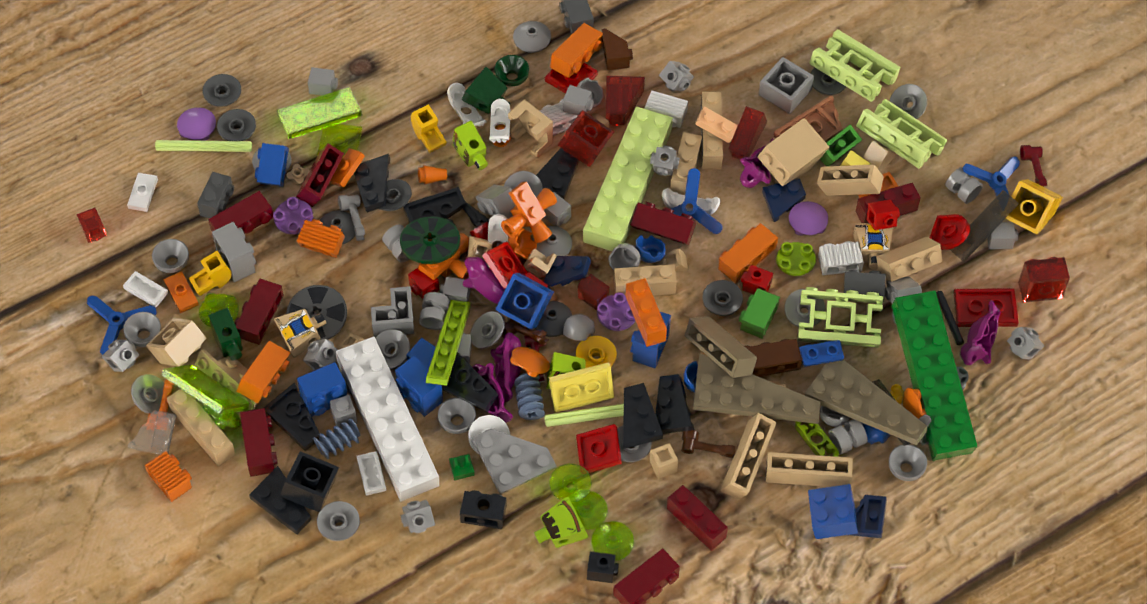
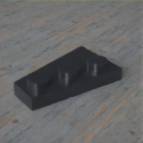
[442,352,498,412]
[655,374,695,434]
[264,382,320,451]

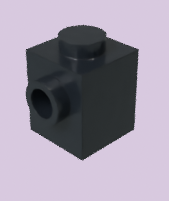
[587,551,619,583]

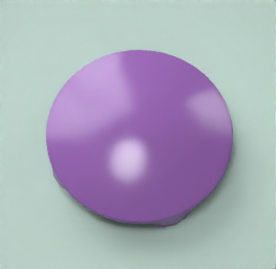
[177,108,216,141]
[273,197,313,234]
[789,201,828,236]
[597,292,635,331]

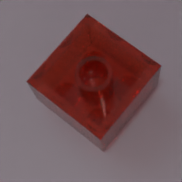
[558,110,614,167]
[1018,257,1070,303]

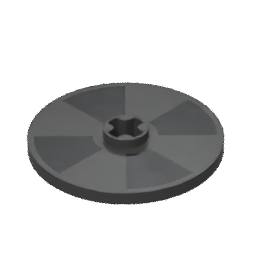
[286,285,347,340]

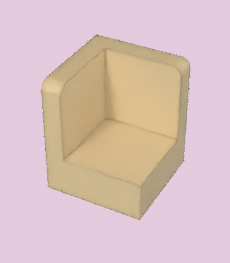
[524,249,557,278]
[650,443,678,479]

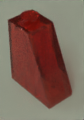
[605,76,645,126]
[728,106,767,160]

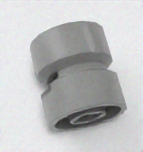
[945,167,983,204]
[382,224,410,262]
[419,292,450,330]
[828,419,867,455]

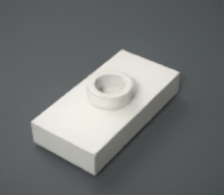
[127,173,158,212]
[123,271,168,308]
[356,451,387,496]

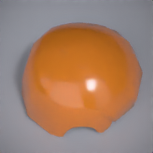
[508,228,537,260]

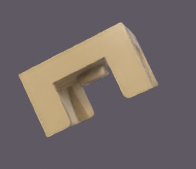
[508,100,553,157]

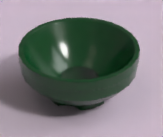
[494,55,529,86]

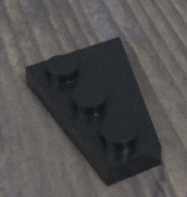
[536,145,582,199]
[354,153,390,213]
[403,187,466,223]
[623,383,663,449]
[249,466,311,535]

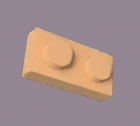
[695,106,738,143]

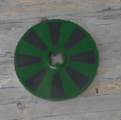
[400,217,460,264]

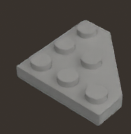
[472,429,557,495]

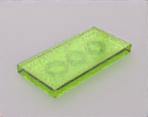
[277,87,362,139]
[162,364,250,415]

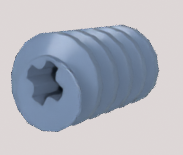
[514,373,545,420]
[313,418,360,460]

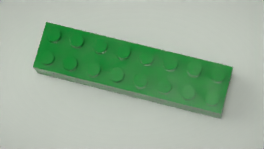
[892,290,978,461]

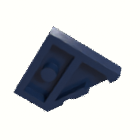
[762,178,806,222]
[544,256,591,289]
[850,495,887,538]

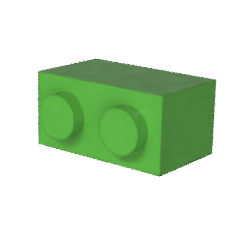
[820,125,862,167]
[739,288,780,339]

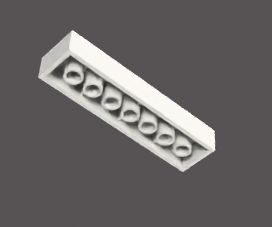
[336,337,439,502]

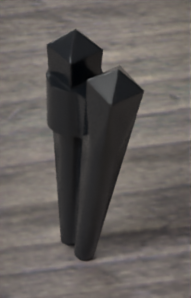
[463,201,489,227]

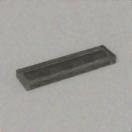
[949,190,1019,262]

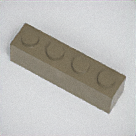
[685,316,757,378]

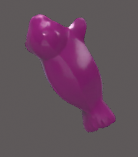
[740,138,774,188]
[462,257,506,304]
[960,300,1001,366]
[490,333,521,403]
[472,363,513,423]

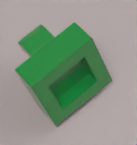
[449,454,475,481]

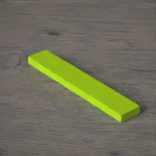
[426,300,471,386]

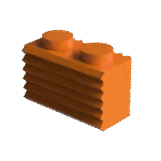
[297,219,345,258]
[145,451,192,502]

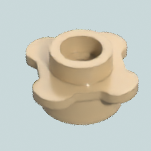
[287,164,310,184]

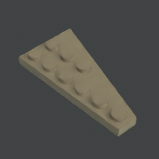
[693,353,820,424]
[805,360,927,445]

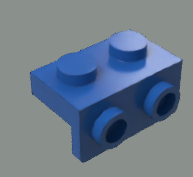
[799,340,844,367]

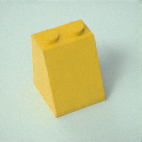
[1001,179,1063,235]

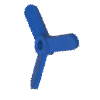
[963,156,1020,212]
[671,168,723,234]
[87,296,157,355]

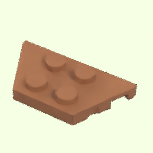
[774,95,843,143]

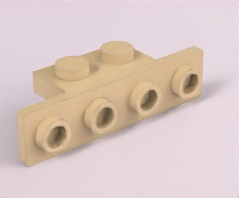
[195,349,257,411]

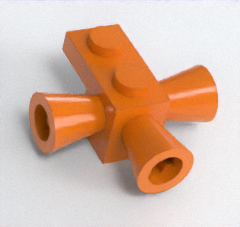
[501,182,557,243]
[418,233,469,280]

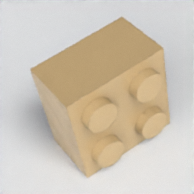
[146,318,207,367]

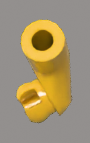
[890,384,904,405]

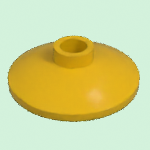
[576,336,617,368]

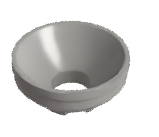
[152,239,189,273]
[123,312,161,347]
[438,398,476,434]
[889,444,927,481]

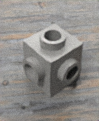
[659,61,694,91]
[650,146,680,176]
[1007,327,1044,360]
[303,339,338,371]
[101,340,139,372]
[400,500,435,533]

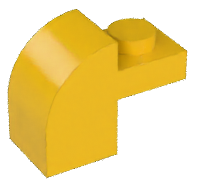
[411,104,447,153]
[189,250,231,296]

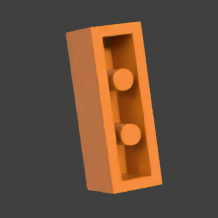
[550,23,603,78]
[718,223,778,284]
[625,278,667,347]
[236,341,291,403]

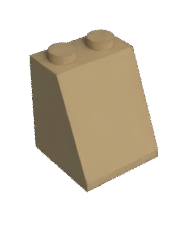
[757,118,829,186]

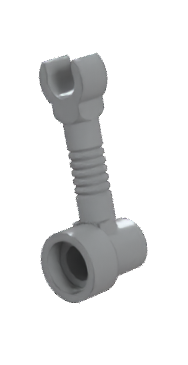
[338,195,365,241]

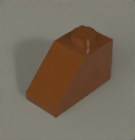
[602,28,633,70]

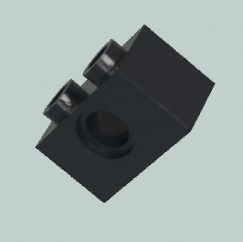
[460,490,507,529]

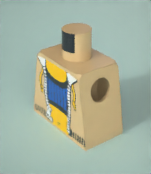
[853,223,893,269]
[274,309,327,358]

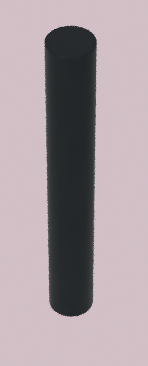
[936,291,964,345]

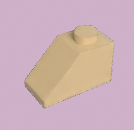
[863,140,897,171]

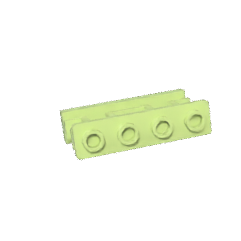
[810,29,901,102]
[856,99,947,168]
[797,287,884,348]

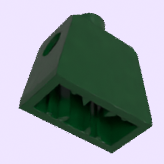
[461,67,511,114]
[208,308,243,361]

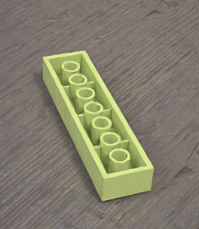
[583,107,673,251]

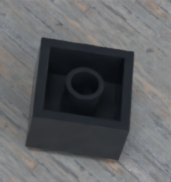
[280,451,339,512]

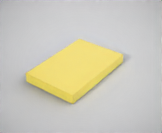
[549,362,614,413]

